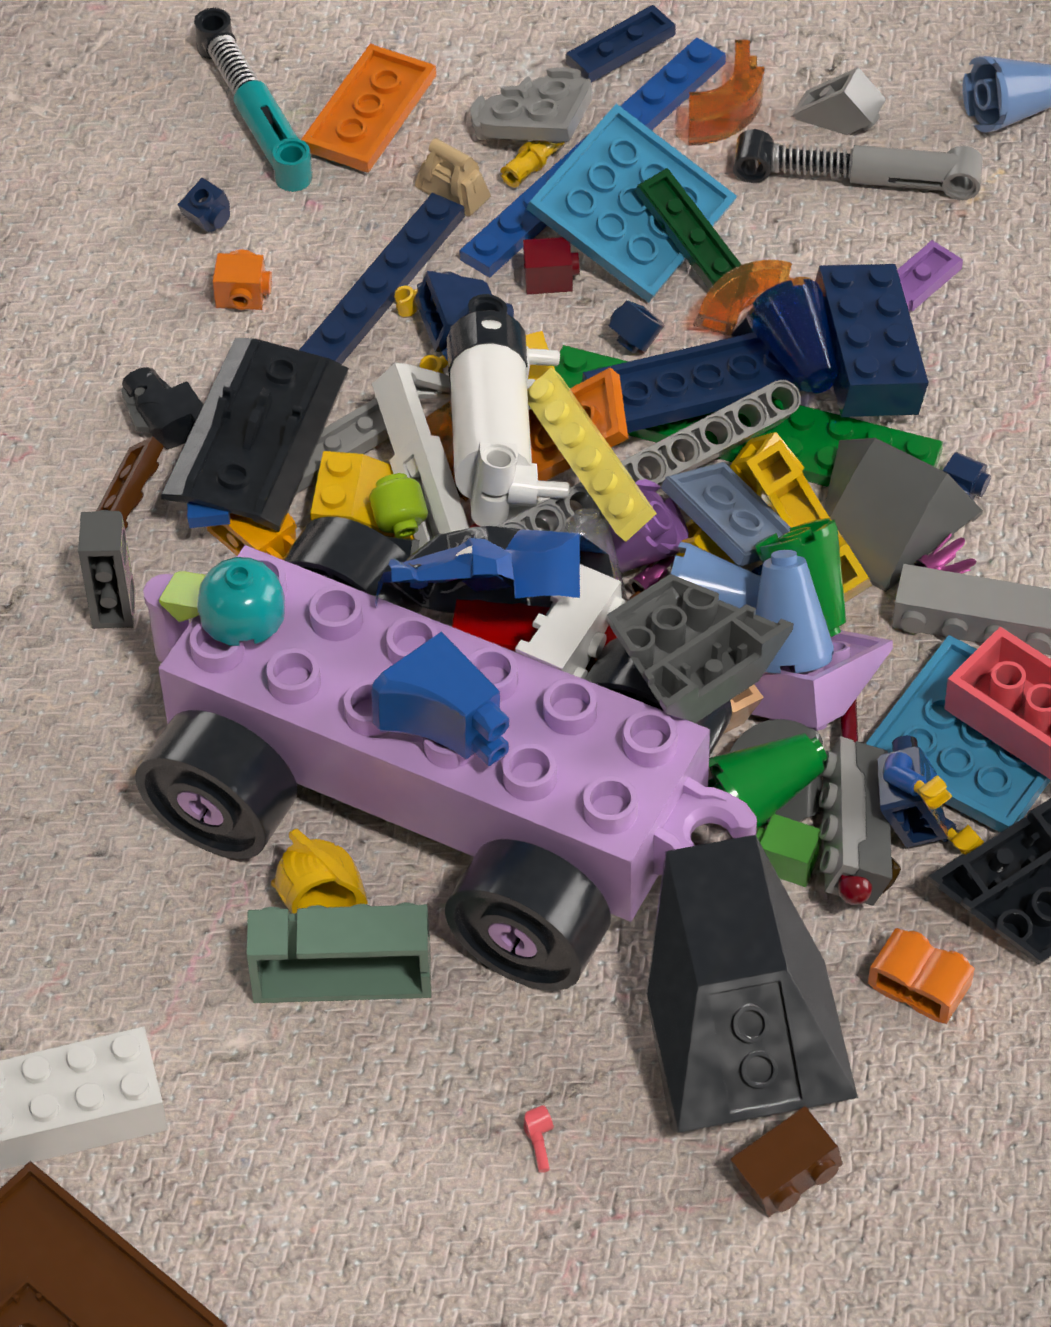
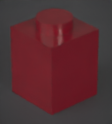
[523,237,580,295]

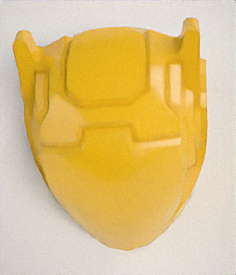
[271,829,368,914]

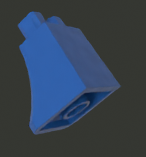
[371,631,509,766]

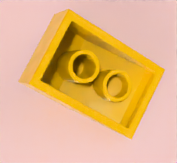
[310,451,415,539]

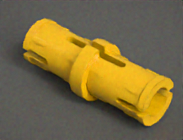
[500,140,565,188]

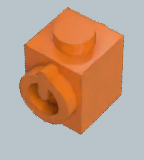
[213,249,272,310]

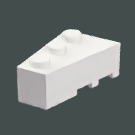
[515,564,625,679]

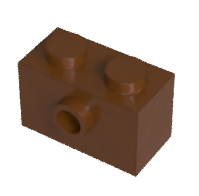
[730,1106,843,1218]

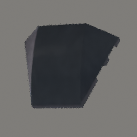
[926,798,1051,965]

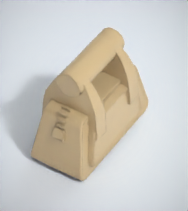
[415,138,491,217]

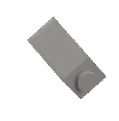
[793,67,886,135]

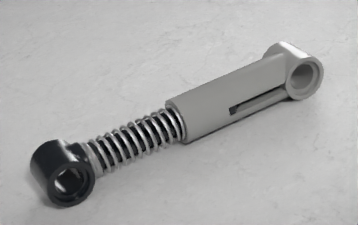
[733,129,983,200]

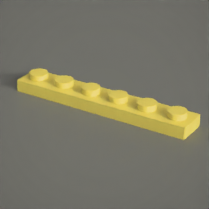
[527,368,657,542]

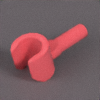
[523,1105,554,1173]

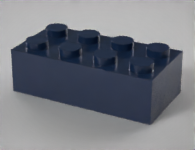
[810,264,929,417]

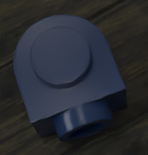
[177,177,230,232]
[608,300,665,353]
[943,452,991,500]

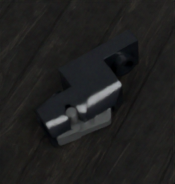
[121,367,203,449]

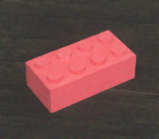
[944,627,1051,780]

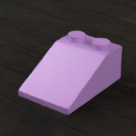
[752,630,893,731]

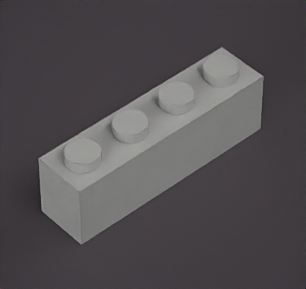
[892,564,1051,655]

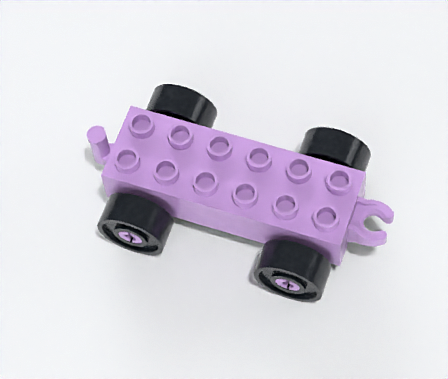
[135,516,757,991]

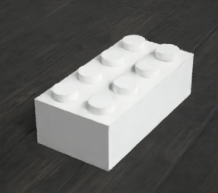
[0,1026,168,1170]

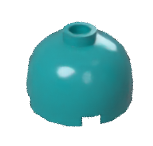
[197,557,285,646]

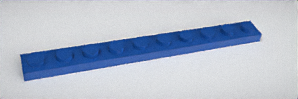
[460,37,726,278]

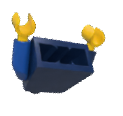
[394,271,514,374]
[877,735,984,855]

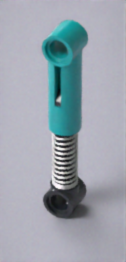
[194,8,313,192]

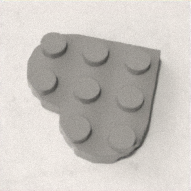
[470,67,593,143]

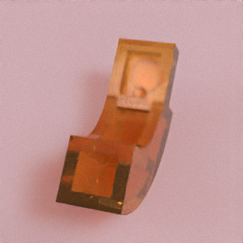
[688,40,765,146]
[692,260,815,336]

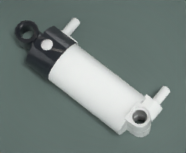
[447,294,570,526]

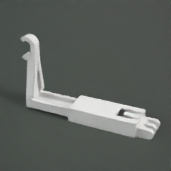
[372,362,469,548]

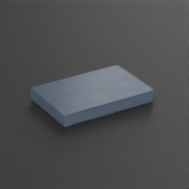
[661,462,791,567]

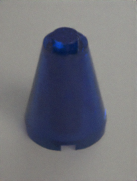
[746,279,838,393]

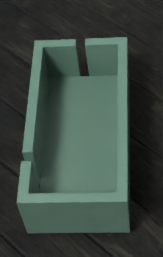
[247,903,432,1003]

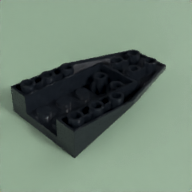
[646,835,858,1133]

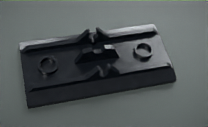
[161,337,349,532]

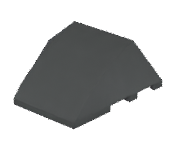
[824,438,983,592]
[607,574,793,723]

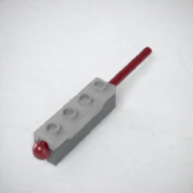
[819,698,892,906]

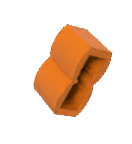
[868,928,975,1024]

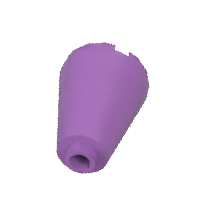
[585,479,688,576]

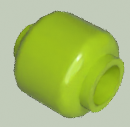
[369,473,428,538]

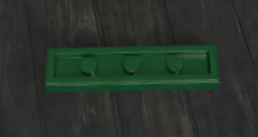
[635,168,759,311]

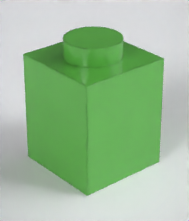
[756,814,822,887]

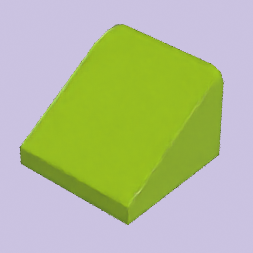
[159,571,206,622]

